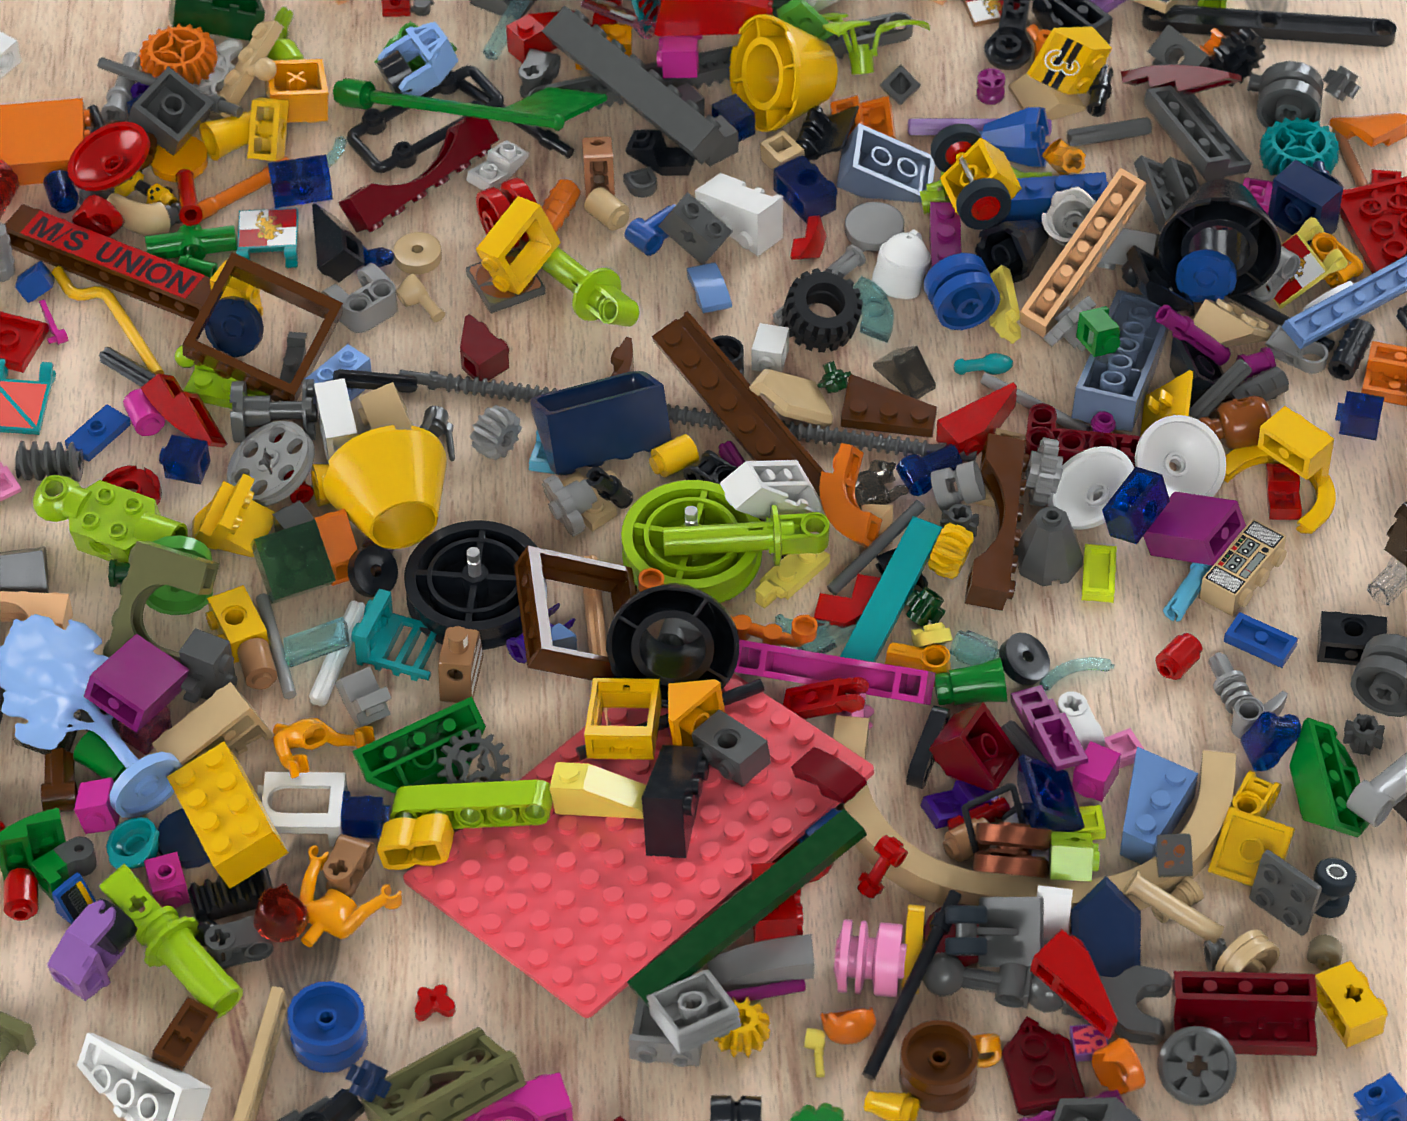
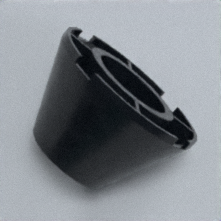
[1158,179,1281,298]
[606,583,739,708]

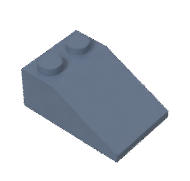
[836,123,935,203]

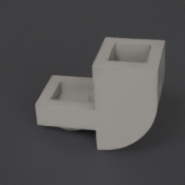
[335,666,391,727]

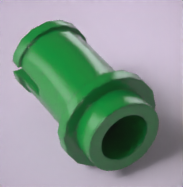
[178,254,218,278]

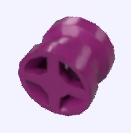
[976,68,1006,105]

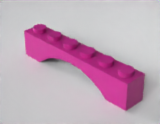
[734,640,936,705]

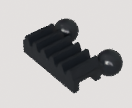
[188,868,287,946]

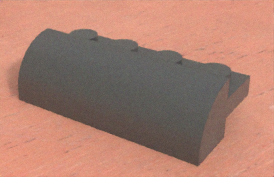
[1144,86,1252,182]
[1134,155,1216,232]

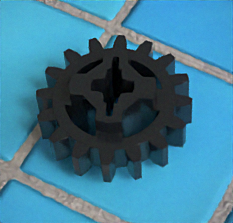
[1207,28,1266,87]

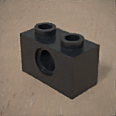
[1317,611,1387,665]

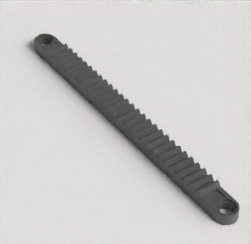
[527,12,913,112]

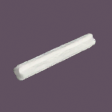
[309,600,366,707]

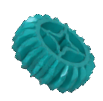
[1259,117,1339,176]

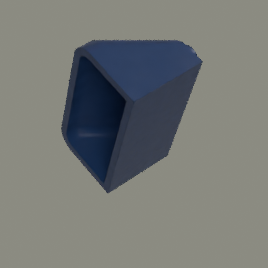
[530,371,672,475]

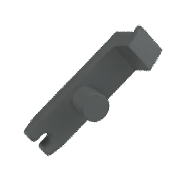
[280,332,307,384]

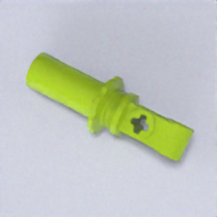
[98,863,243,1018]

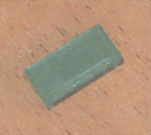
[283,617,350,668]

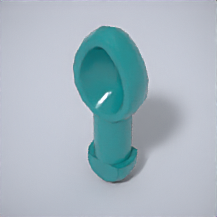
[953,353,1013,375]

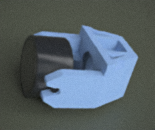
[376,22,459,96]

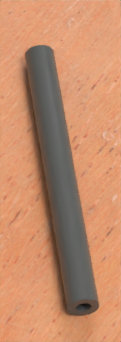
[827,500,925,596]

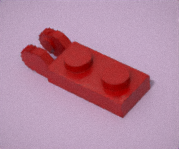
[783,677,869,719]

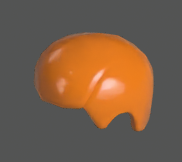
[820,1007,876,1045]

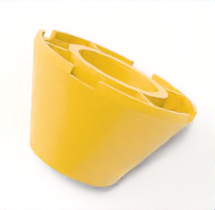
[729,14,838,132]
[322,425,447,549]

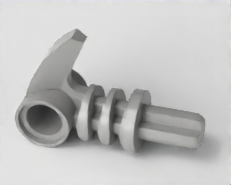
[1209,652,1288,740]

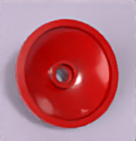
[67,122,150,191]

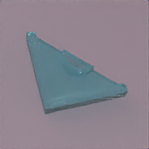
[775,614,856,654]

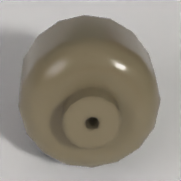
[1307,935,1343,970]

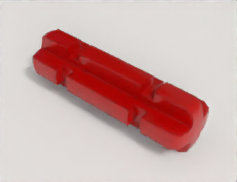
[947,797,1011,830]

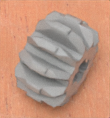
[470,405,522,460]

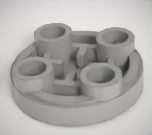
[845,202,904,252]

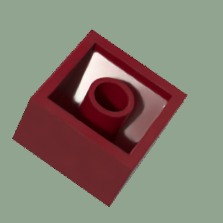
[929,702,1019,792]

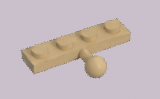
[209,20,284,121]

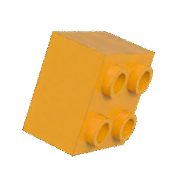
[265,59,328,123]

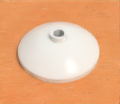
[1135,415,1226,504]
[1048,446,1136,530]

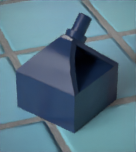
[1268,160,1343,245]

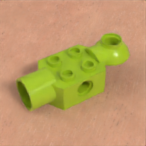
[33,475,188,562]

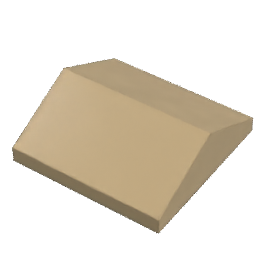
[1008,73,1085,120]

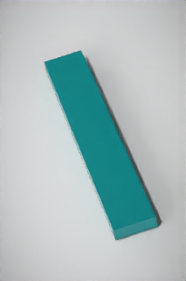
[840,516,943,662]

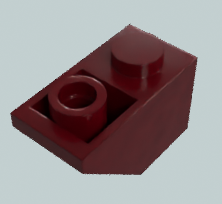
[460,314,510,381]

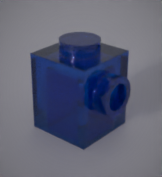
[1335,391,1384,440]

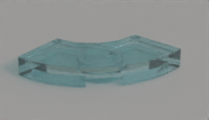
[853,276,894,343]

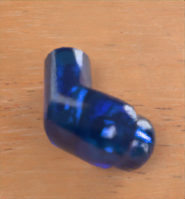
[363,245,394,268]

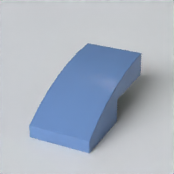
[687,262,732,313]

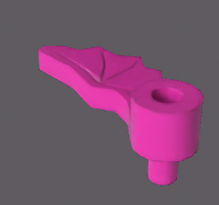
[39,299,68,345]

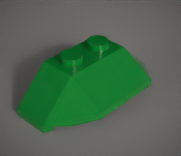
[352,696,486,794]
[1289,717,1370,838]

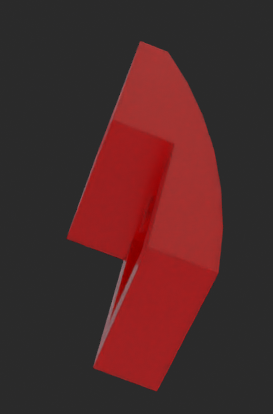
[1266,464,1302,520]

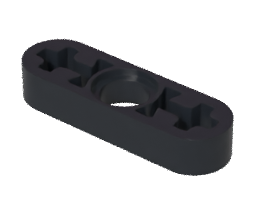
[906,705,951,789]

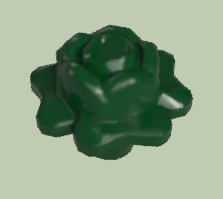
[817,361,852,393]

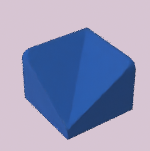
[15,261,55,303]

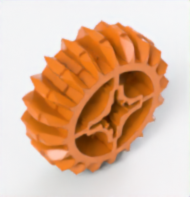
[139,23,218,86]

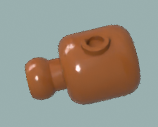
[1197,396,1272,450]

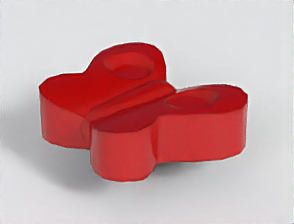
[415,984,456,1021]

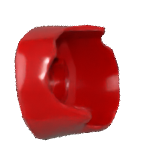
[72,194,124,237]

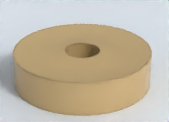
[393,232,442,274]

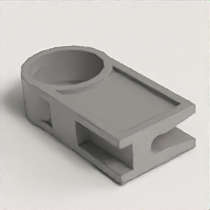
[1265,325,1328,374]

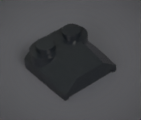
[1121,245,1193,312]

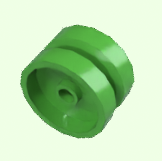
[146,536,213,615]

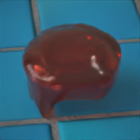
[253,883,310,943]

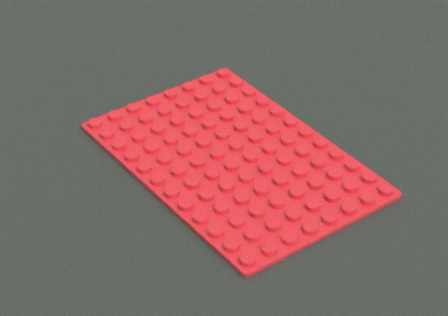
[403,674,874,1018]

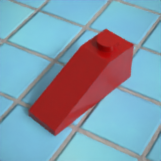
[506,10,592,64]
[936,382,1017,464]
[1030,929,1118,1039]

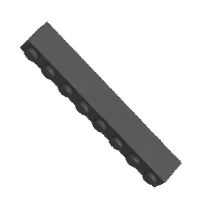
[542,6,725,164]

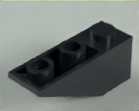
[312,203,364,282]

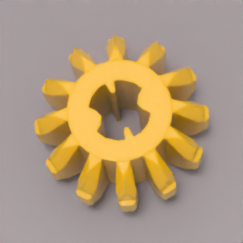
[928,522,974,579]
[713,997,770,1058]

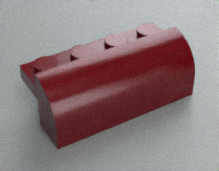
[1171,971,1318,1056]

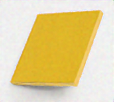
[1140,370,1193,437]

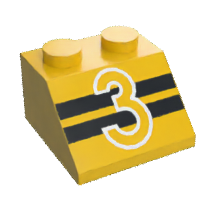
[1027,27,1113,95]

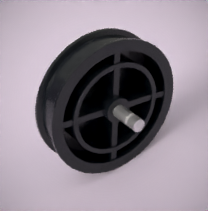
[404,520,548,650]

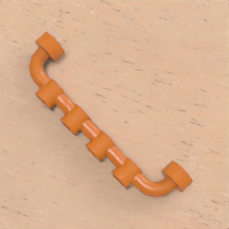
[638,568,818,648]

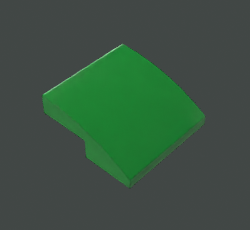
[0,807,67,880]

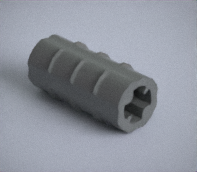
[1224,367,1289,403]

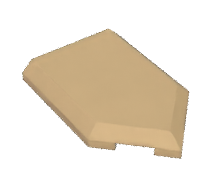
[749,369,833,427]

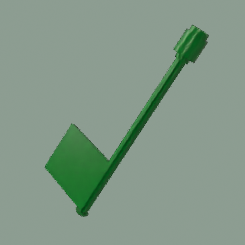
[333,78,608,131]

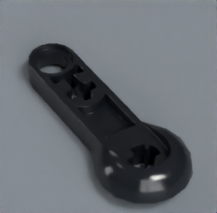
[984,0,1032,70]

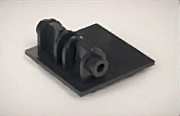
[796,105,859,162]

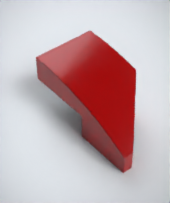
[790,215,826,260]

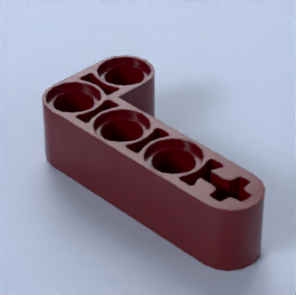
[1025,403,1140,477]

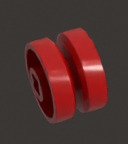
[476,177,537,250]

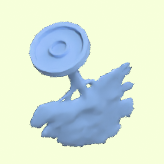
[0,614,183,818]

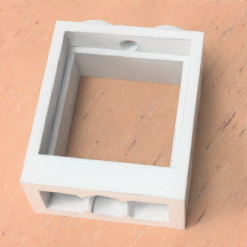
[314,378,358,464]

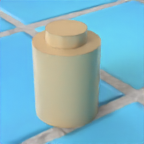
[584,187,630,231]

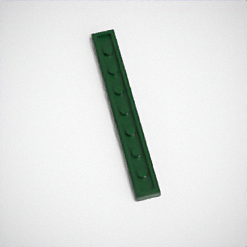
[627,809,867,1008]

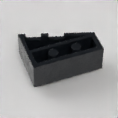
[1032,0,1113,44]
[642,745,709,858]

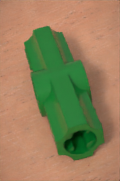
[145,224,237,260]

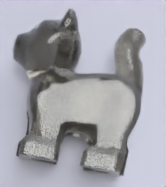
[855,460,909,509]

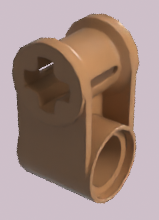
[323,834,375,898]

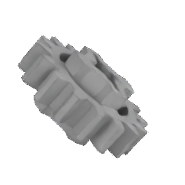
[1025,437,1064,507]

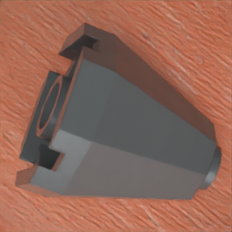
[1014,506,1083,586]

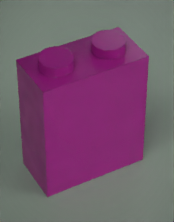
[1141,491,1246,566]
[83,634,190,733]

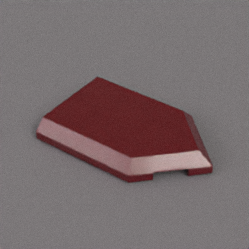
[1001,1016,1086,1116]

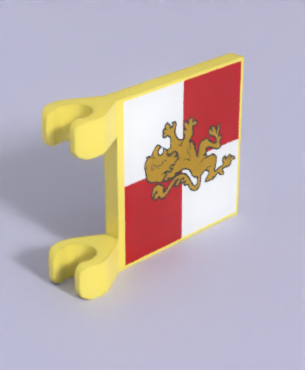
[1266,217,1348,309]

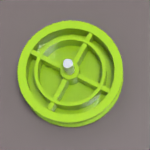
[621,480,762,603]

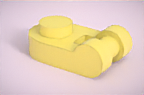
[911,622,952,648]

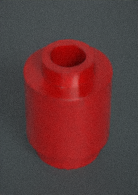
[1155,633,1203,680]
[4,868,38,921]

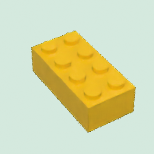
[166,741,288,889]

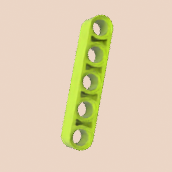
[389,780,553,829]

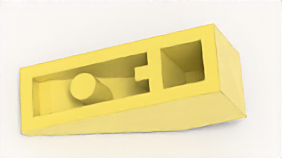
[549,762,646,819]

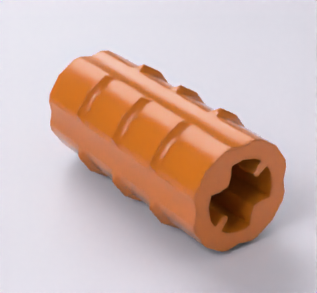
[542,179,581,233]

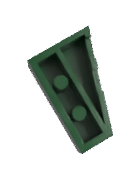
[168,0,265,41]

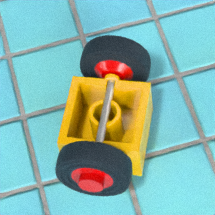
[931,124,1022,230]

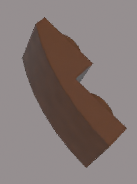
[611,337,634,376]

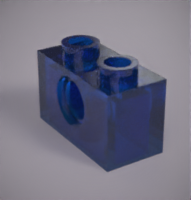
[268,154,333,208]
[774,155,838,224]
[1102,467,1170,545]

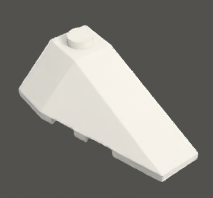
[77,1033,212,1121]

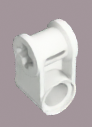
[1058,691,1105,751]

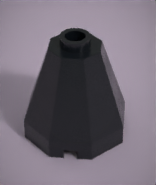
[975,219,1049,283]

